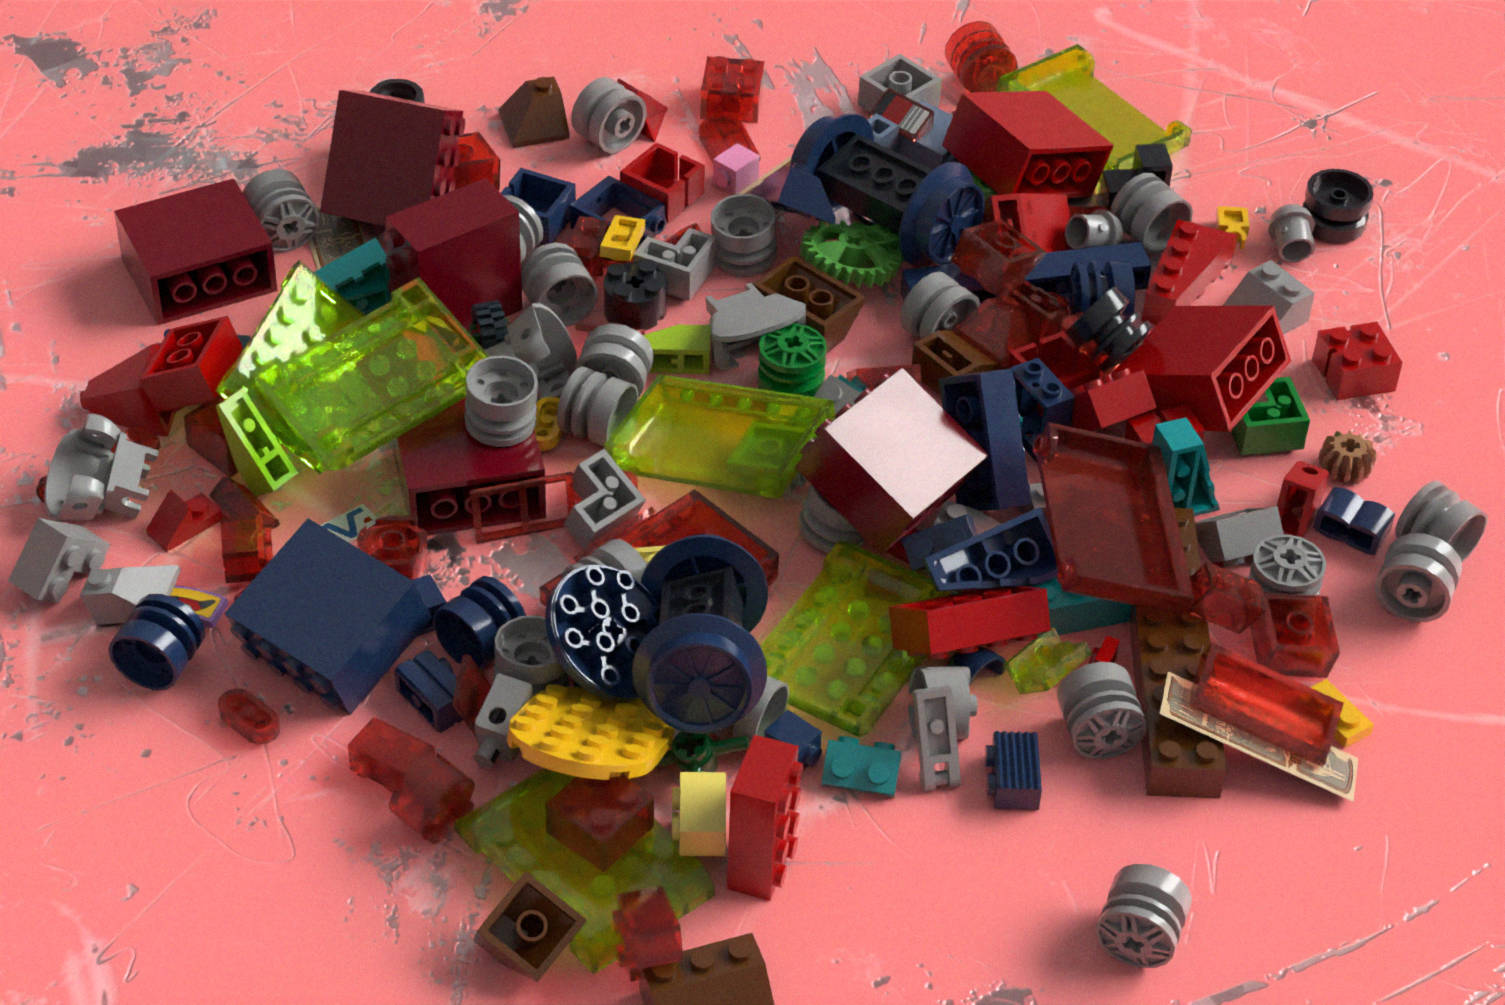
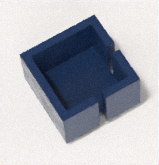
[501,168,576,245]

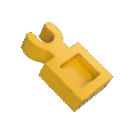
[1216,206,1250,249]

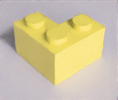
[672,772,726,856]

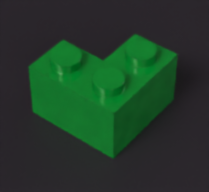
[1231,377,1310,456]

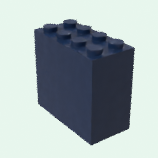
[224,518,432,715]

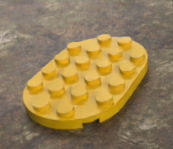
[507,684,676,780]

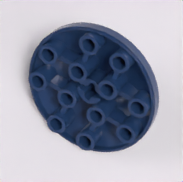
[545,565,661,702]

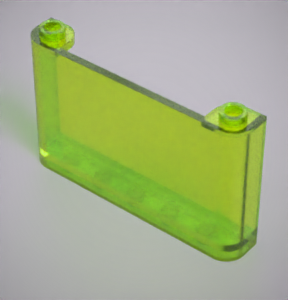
[997,44,1192,183]
[604,374,836,498]

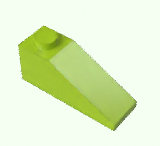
[643,324,710,375]
[216,388,298,496]

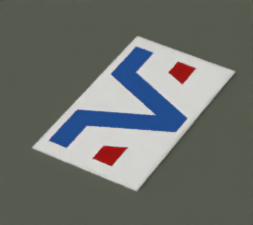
[320,504,384,542]

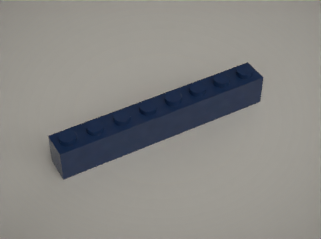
[900,242,1152,309]

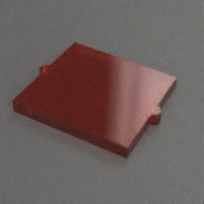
[452,655,492,738]

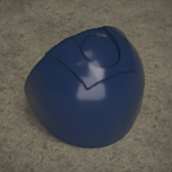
[946,647,1006,686]

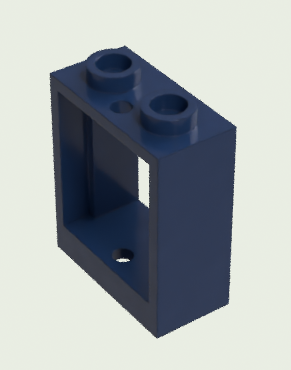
[570,175,666,251]
[1010,358,1075,465]

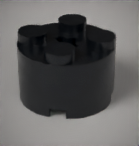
[604,259,667,331]

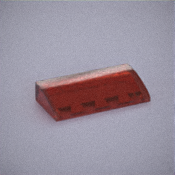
[1190,643,1344,767]

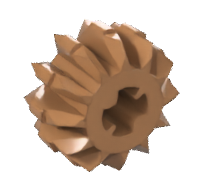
[1318,430,1377,484]

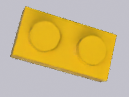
[600,215,645,261]
[1297,679,1374,748]

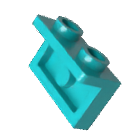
[821,736,902,797]

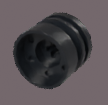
[1065,286,1153,373]

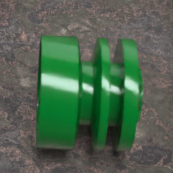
[757,323,827,404]

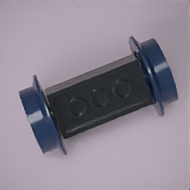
[790,113,985,267]
[632,534,768,734]

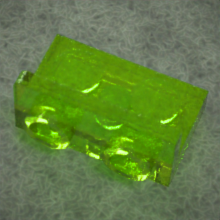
[1005,628,1092,694]

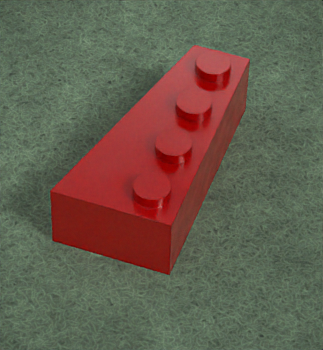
[1141,220,1237,325]

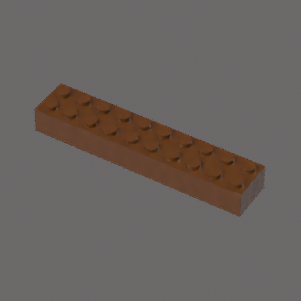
[1120,506,1227,798]

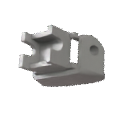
[705,283,806,371]
[477,303,578,403]
[44,414,159,522]

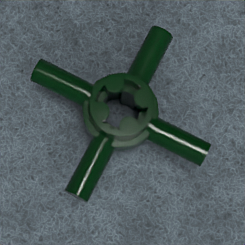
[655,731,750,772]

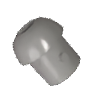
[1268,204,1315,262]
[1065,210,1124,250]

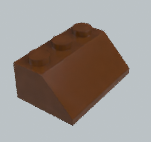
[753,255,866,352]
[639,933,775,1005]

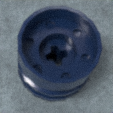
[1068,261,1135,324]
[432,576,526,672]
[108,594,206,690]

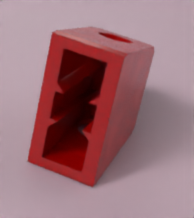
[1276,461,1329,538]

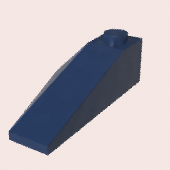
[749,163,836,224]
[922,507,1070,592]

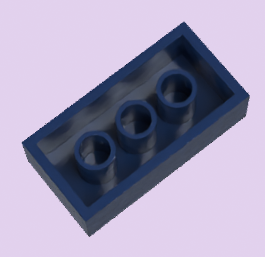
[939,369,1031,511]

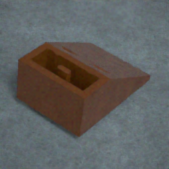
[911,330,1010,396]

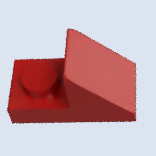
[146,490,223,552]

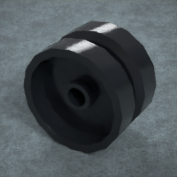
[1302,168,1374,243]

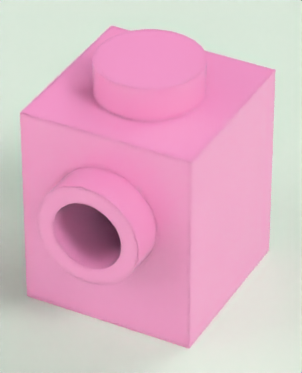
[713,143,760,195]

